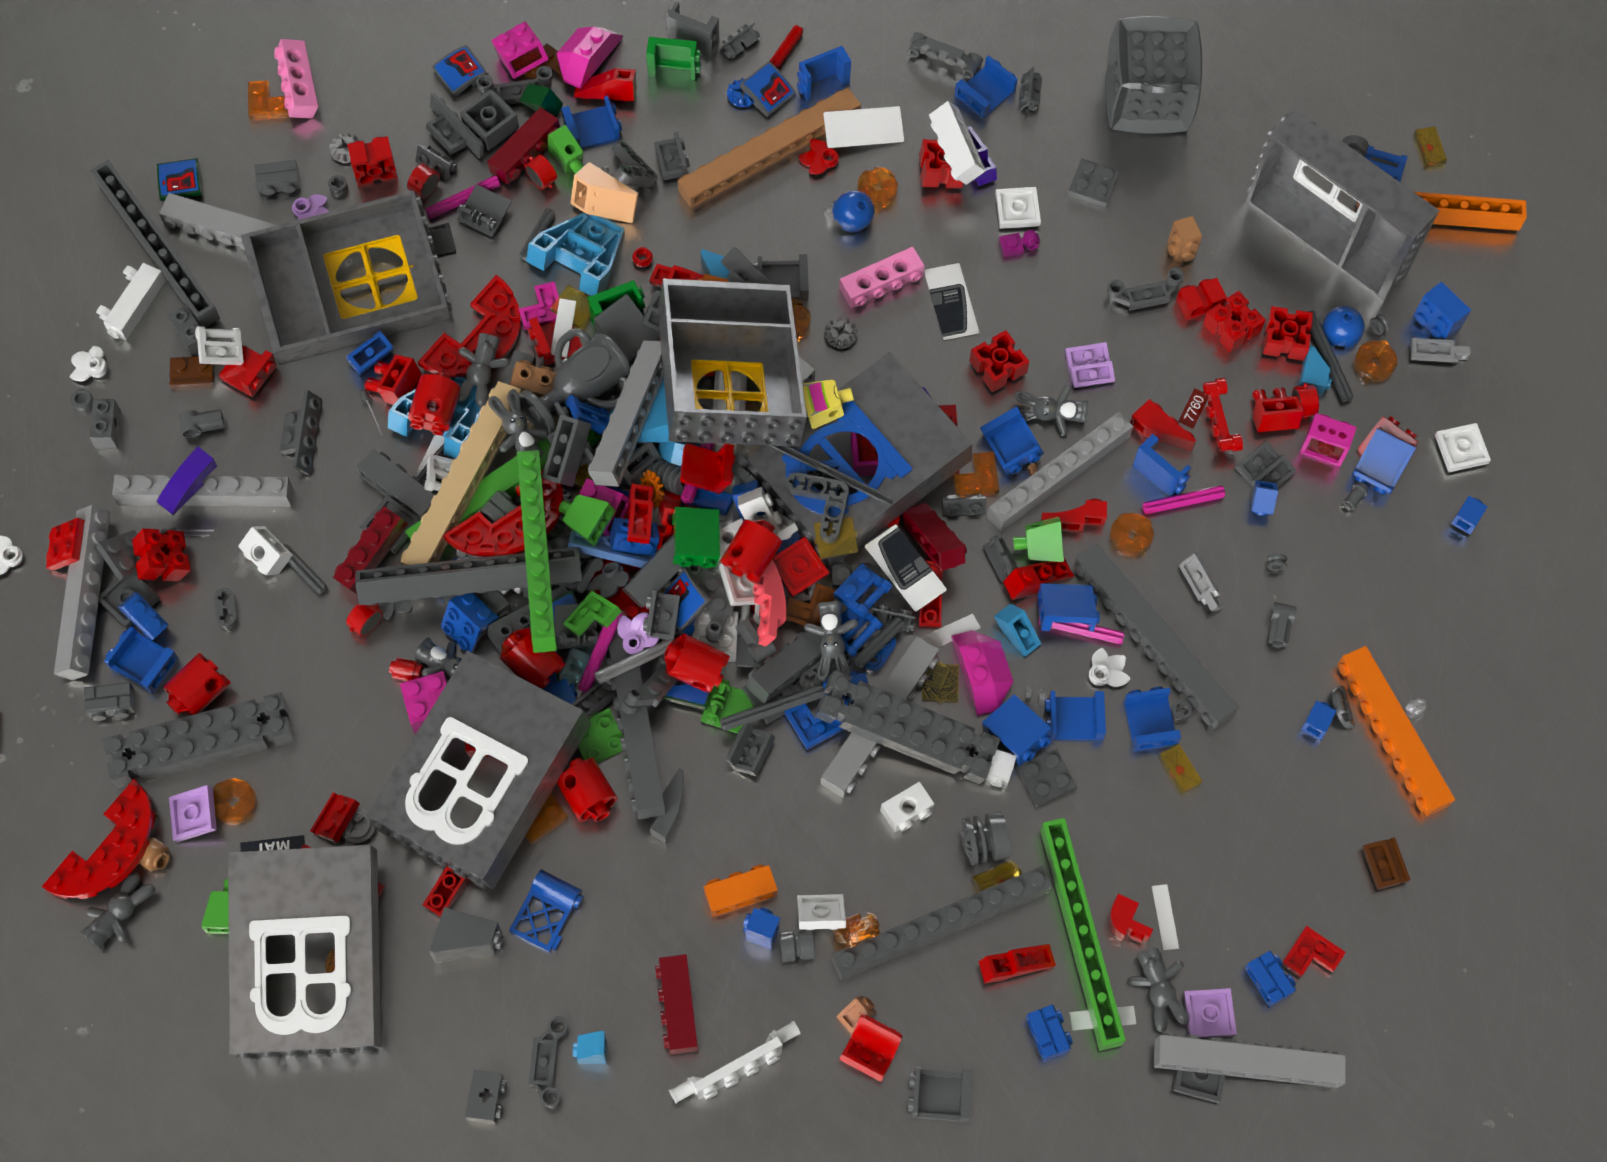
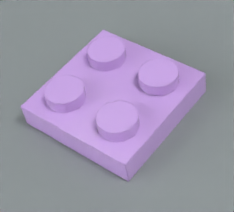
[169,785,217,842]
[1183,988,1237,1039]

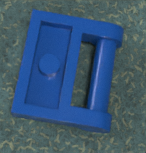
[1365,145,1408,182]
[565,395,610,434]
[833,564,892,618]
[841,602,883,658]

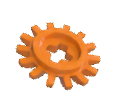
[639,470,664,509]

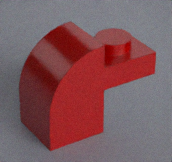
[1108,893,1153,943]

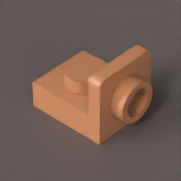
[836,996,877,1034]

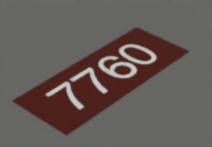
[1178,388,1208,428]

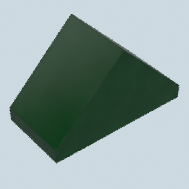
[519,83,564,118]

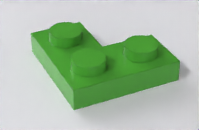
[563,591,622,637]

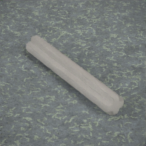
[595,640,672,684]

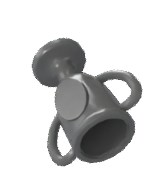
[518,328,631,435]

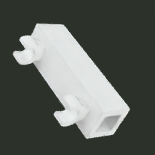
[96,263,166,340]

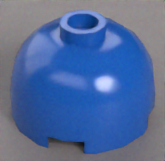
[832,190,875,233]
[1322,306,1365,349]

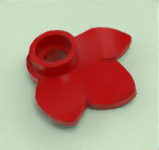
[798,139,839,175]

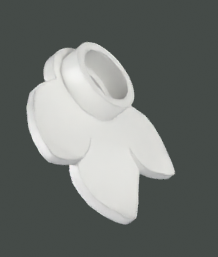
[70,346,107,381]
[0,535,23,575]
[1089,648,1130,687]

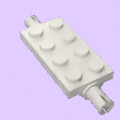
[669,1021,801,1104]

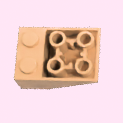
[570,162,639,223]

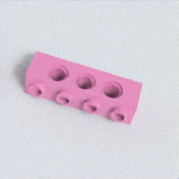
[274,39,318,119]
[839,246,924,309]

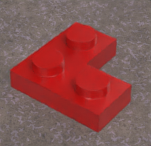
[1283,926,1346,978]

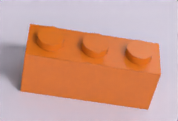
[704,864,778,917]

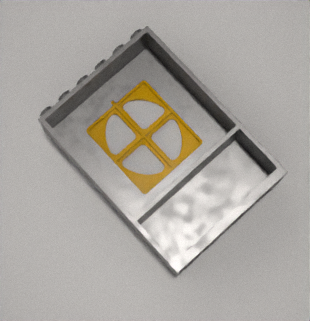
[241,190,452,365]
[658,279,807,447]

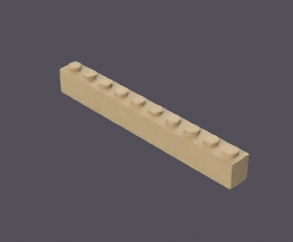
[401,381,522,566]

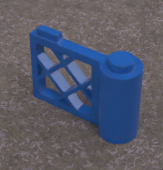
[509,869,584,952]

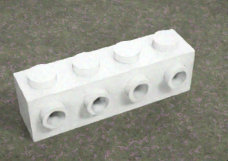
[929,101,986,185]

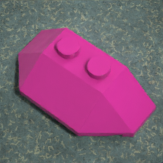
[557,26,623,89]
[951,630,1014,717]

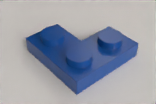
[784,703,845,750]

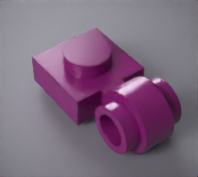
[999,230,1040,258]

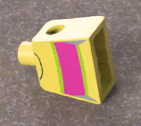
[802,380,854,429]

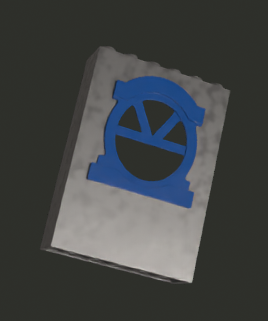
[747,352,972,568]

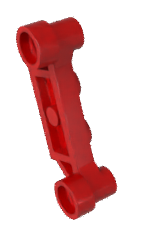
[1203,377,1243,452]

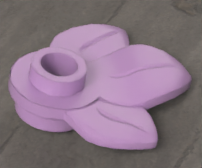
[292,194,329,220]
[617,612,659,655]

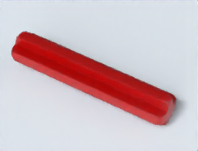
[770,25,803,69]

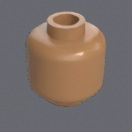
[139,837,170,871]

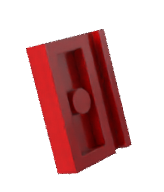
[310,792,360,843]

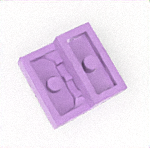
[1064,342,1115,388]

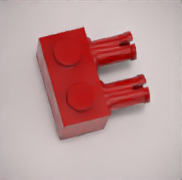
[365,354,422,405]
[1252,387,1304,432]

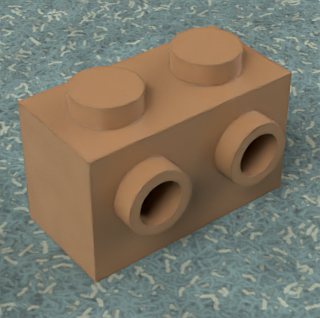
[1167,216,1202,263]
[509,360,556,398]

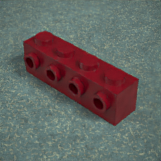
[487,107,560,185]
[903,503,967,571]
[332,506,408,594]
[655,954,698,1055]

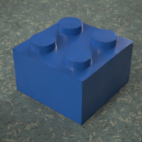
[1413,281,1471,340]

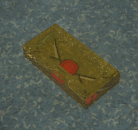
[1414,126,1447,167]
[1159,744,1203,794]
[972,860,1022,892]

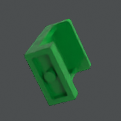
[646,37,701,80]
[587,280,646,328]
[672,507,720,568]

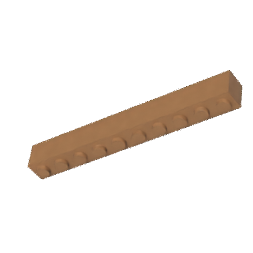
[678,87,861,209]

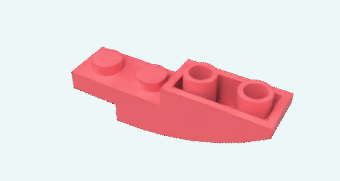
[753,559,786,646]

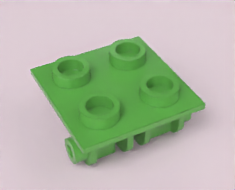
[700,679,753,734]
[578,708,623,764]

